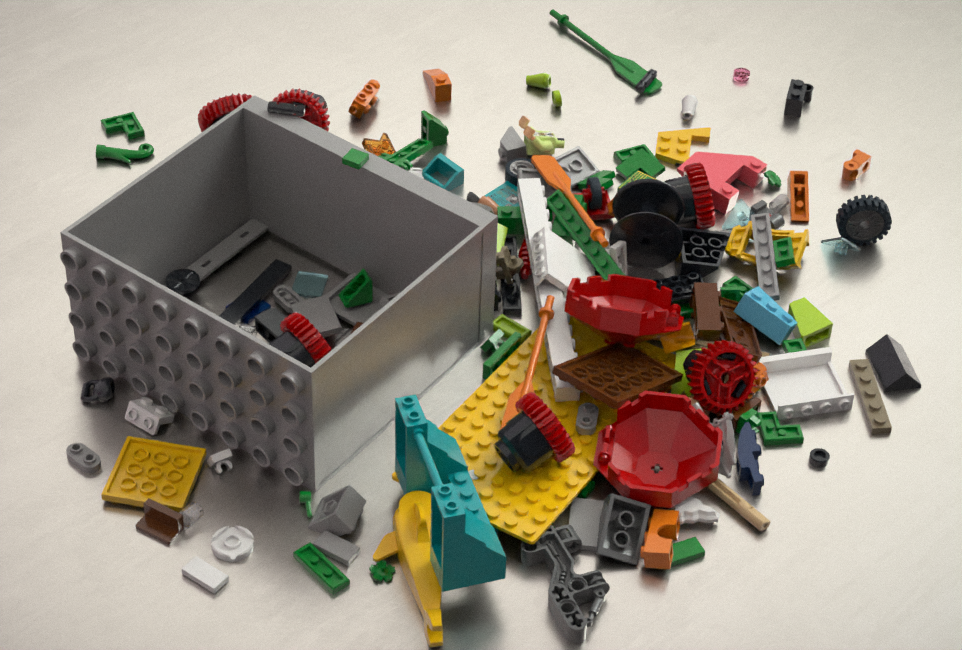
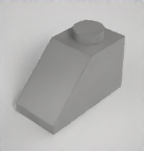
[498,126,526,164]

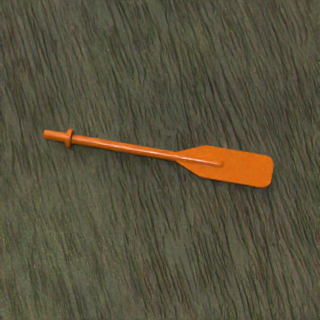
[531,155,609,248]
[498,295,555,440]

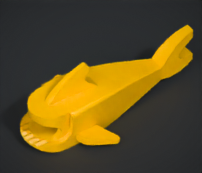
[373,491,443,647]

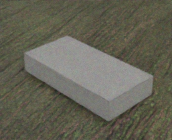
[313,530,360,566]

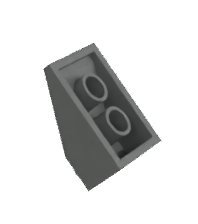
[596,493,651,566]

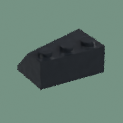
[675,227,731,278]

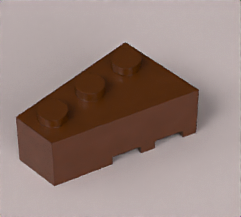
[689,282,724,341]

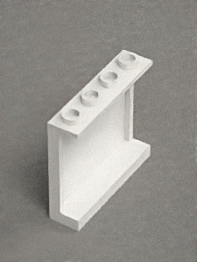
[532,226,595,293]
[756,347,854,420]

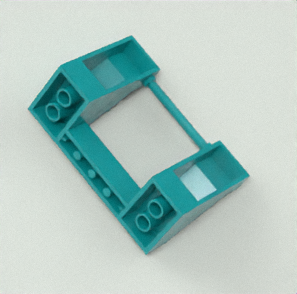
[395,394,506,592]

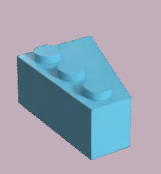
[733,286,797,345]

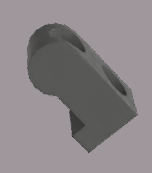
[749,200,785,230]

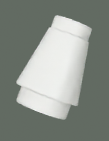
[681,95,698,120]

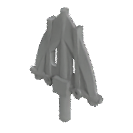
[692,403,737,479]

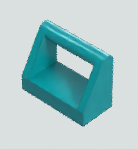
[422,153,464,192]

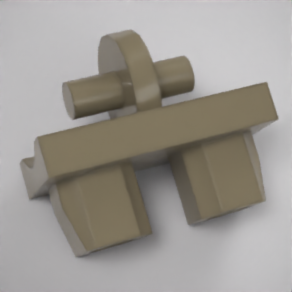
[496,246,524,284]

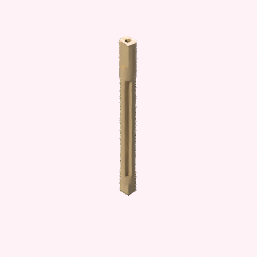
[707,479,771,531]

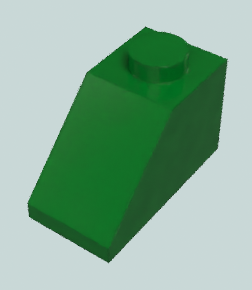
[421,110,449,147]

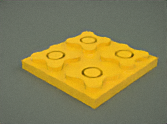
[101,436,207,514]

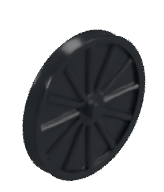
[166,269,200,294]

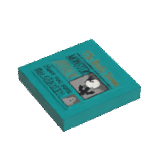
[484,181,519,206]

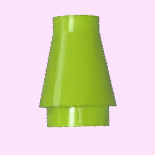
[526,72,551,89]

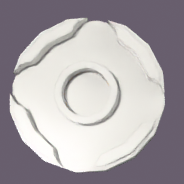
[211,525,254,562]

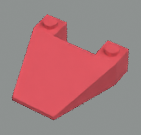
[677,152,767,215]

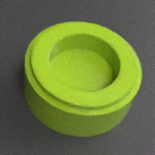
[552,90,562,107]

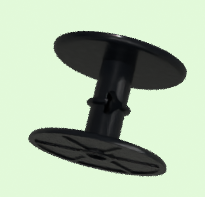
[609,179,685,269]

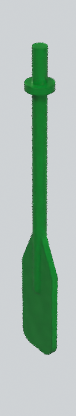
[549,9,663,95]

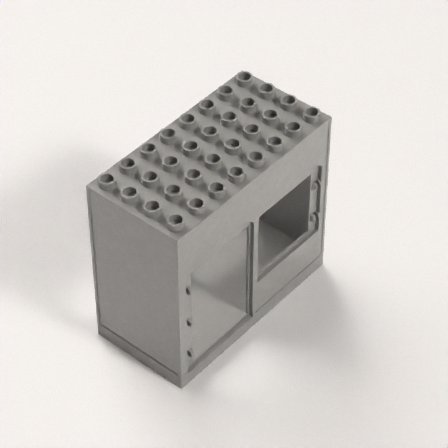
[60,95,498,492]

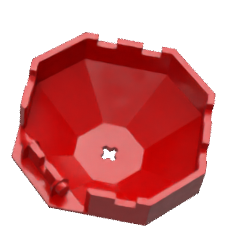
[564,274,684,348]
[593,391,723,508]

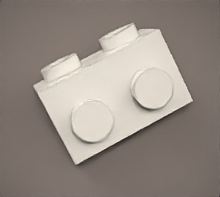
[124,397,175,435]

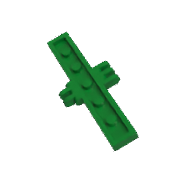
[378,138,433,170]

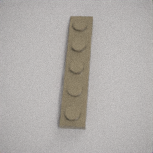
[848,359,892,434]

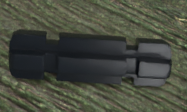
[635,69,657,93]
[267,101,305,117]

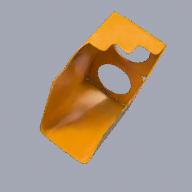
[660,321,695,354]

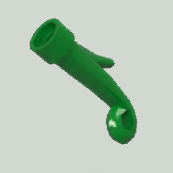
[96,143,154,164]

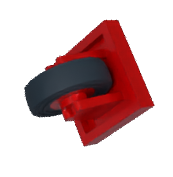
[572,177,614,220]

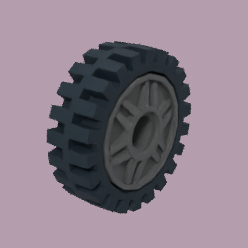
[836,194,892,246]

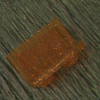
[362,133,396,156]

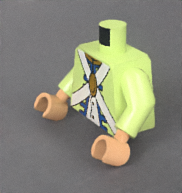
[519,116,565,155]

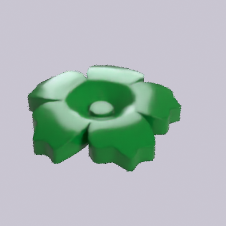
[764,170,782,188]
[369,560,396,582]

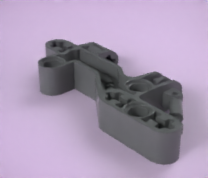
[521,525,610,644]

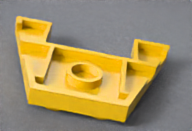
[655,127,711,165]

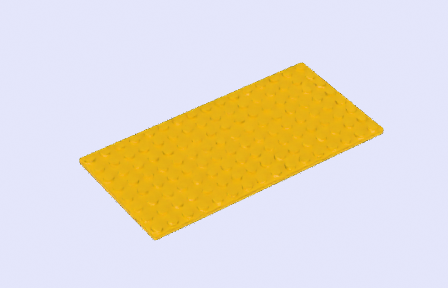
[392,316,676,544]

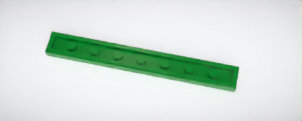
[547,189,625,280]

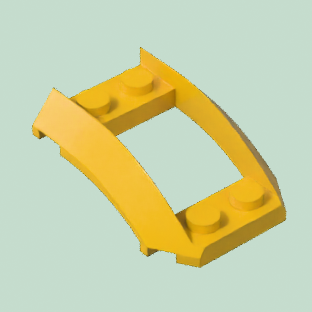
[725,221,810,270]

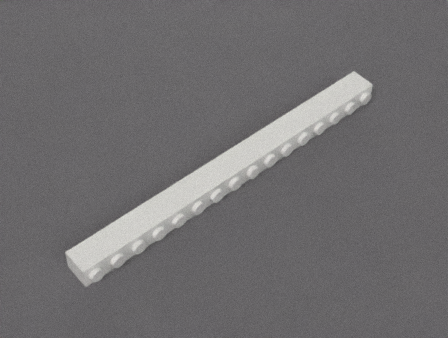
[517,178,583,402]

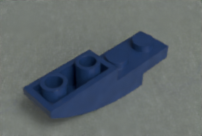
[736,422,764,496]

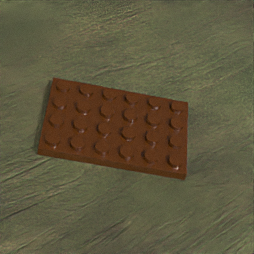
[552,343,683,409]

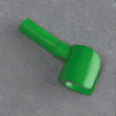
[299,491,313,518]

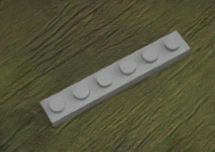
[751,213,780,301]

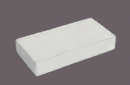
[182,556,229,594]

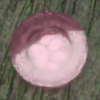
[733,67,750,82]

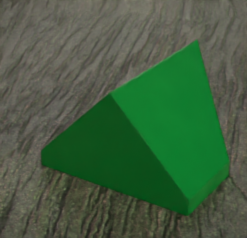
[339,268,373,308]

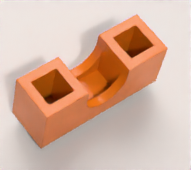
[640,509,680,569]

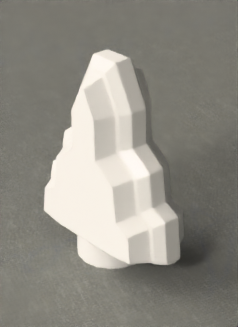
[669,495,720,525]

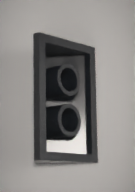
[865,334,922,392]

